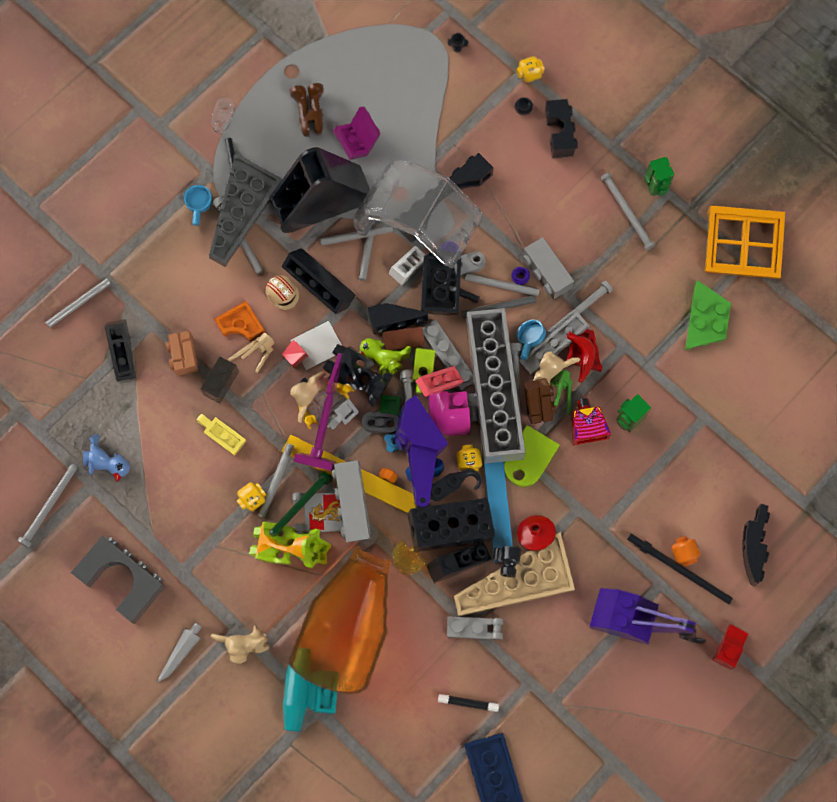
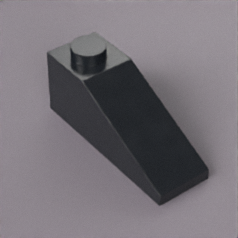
[105,319,136,381]

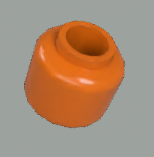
[671,536,701,566]

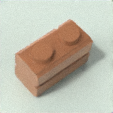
[166,331,199,376]

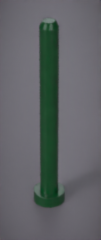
[269,471,332,537]

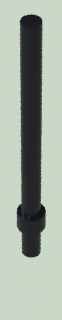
[627,533,733,605]

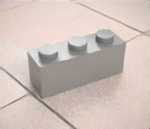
[522,237,574,299]

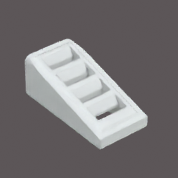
[389,246,426,285]

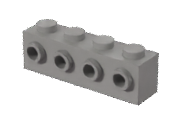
[332,460,372,543]

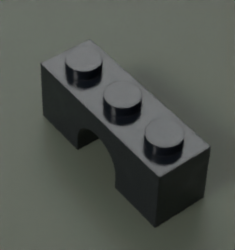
[545,99,578,158]

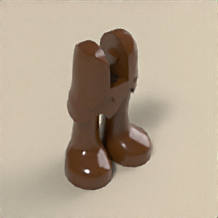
[290,83,324,137]

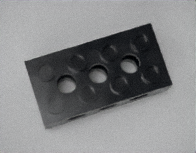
[407,498,495,553]

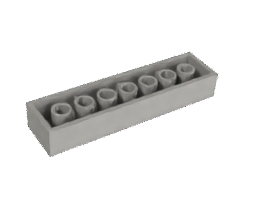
[466,308,525,464]

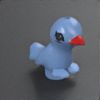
[83,434,130,482]

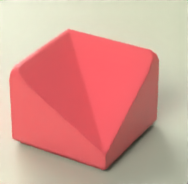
[282,340,308,369]

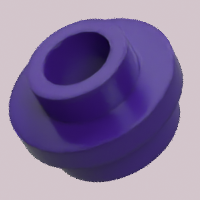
[511,267,530,285]

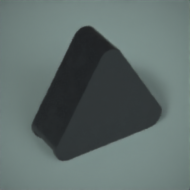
[269,147,374,233]

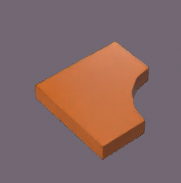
[214,301,266,342]

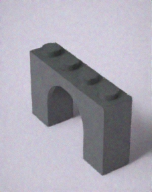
[71,535,166,625]

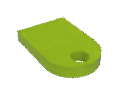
[504,425,560,487]

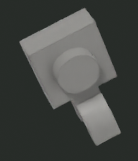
[327,398,359,430]

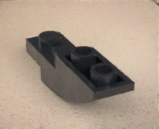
[742,504,770,586]

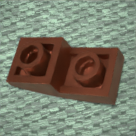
[382,327,425,350]

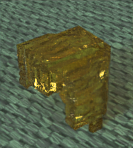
[393,540,426,575]

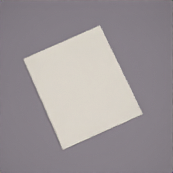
[290,321,342,370]

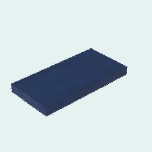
[464,732,524,802]

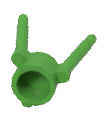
[550,370,573,414]

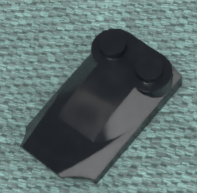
[420,250,462,316]

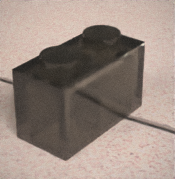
[201,357,239,404]

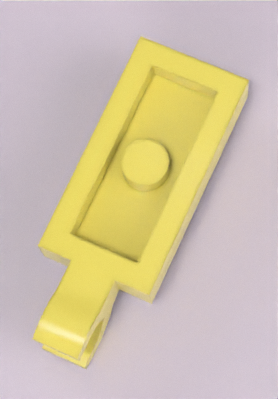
[196,414,246,456]

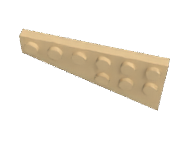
[454,532,575,616]

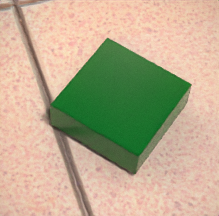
[380,395,401,417]

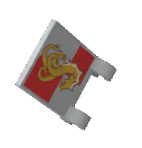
[293,493,344,534]

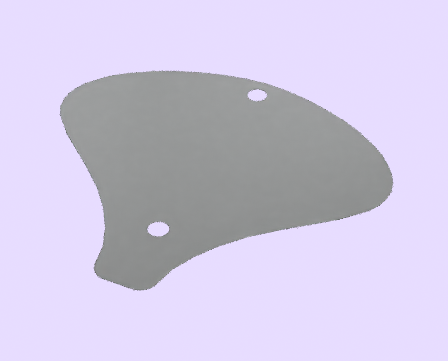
[213,24,453,249]

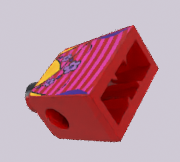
[571,398,611,446]

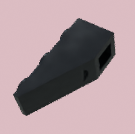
[367,303,428,335]
[426,542,492,583]

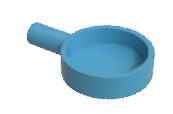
[184,185,213,226]
[517,319,546,360]

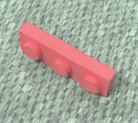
[415,366,464,397]

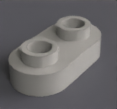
[458,251,486,276]

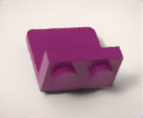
[333,106,380,160]

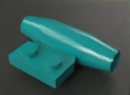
[283,647,339,732]

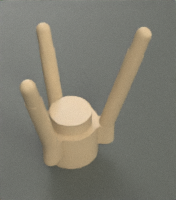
[228,333,275,373]

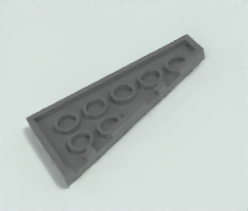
[209,153,282,267]

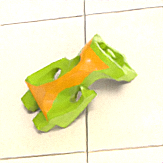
[249,522,332,568]

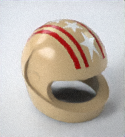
[266,275,299,310]

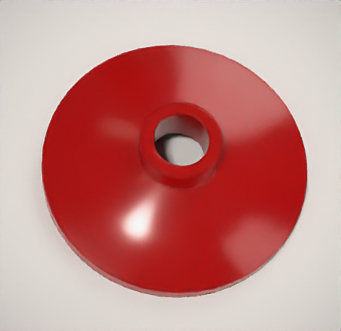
[517,515,556,551]

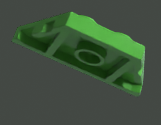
[685,281,731,351]

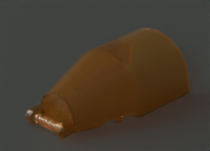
[289,545,392,694]

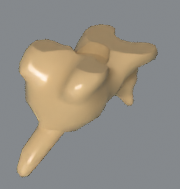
[533,351,580,384]
[291,371,329,423]
[211,625,269,664]

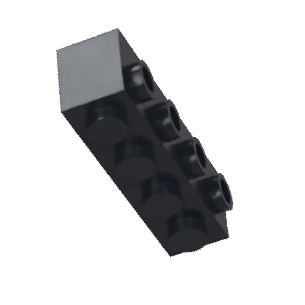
[281,248,356,314]

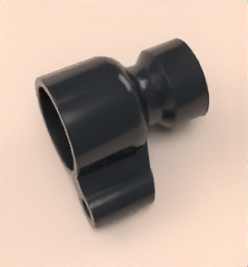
[493,546,522,578]

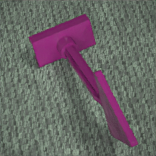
[293,353,342,471]

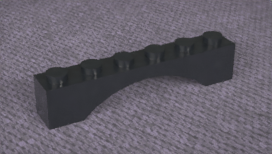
[397,153,494,243]

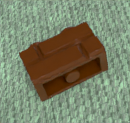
[524,378,556,424]

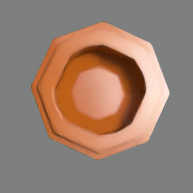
[379,468,398,484]

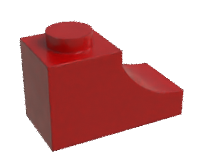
[712,624,749,670]

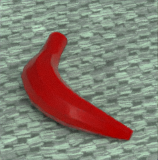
[566,331,595,383]

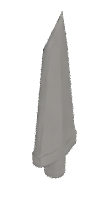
[157,622,202,682]

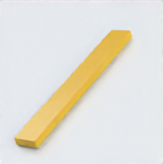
[282,434,417,514]

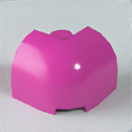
[428,391,470,436]

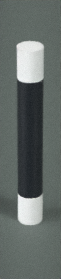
[438,694,499,712]

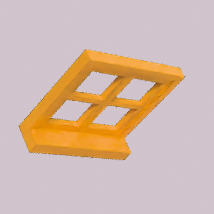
[705,206,785,279]

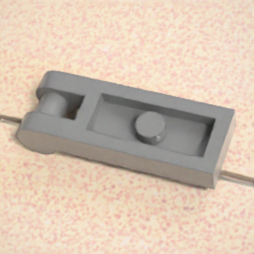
[447,617,503,640]

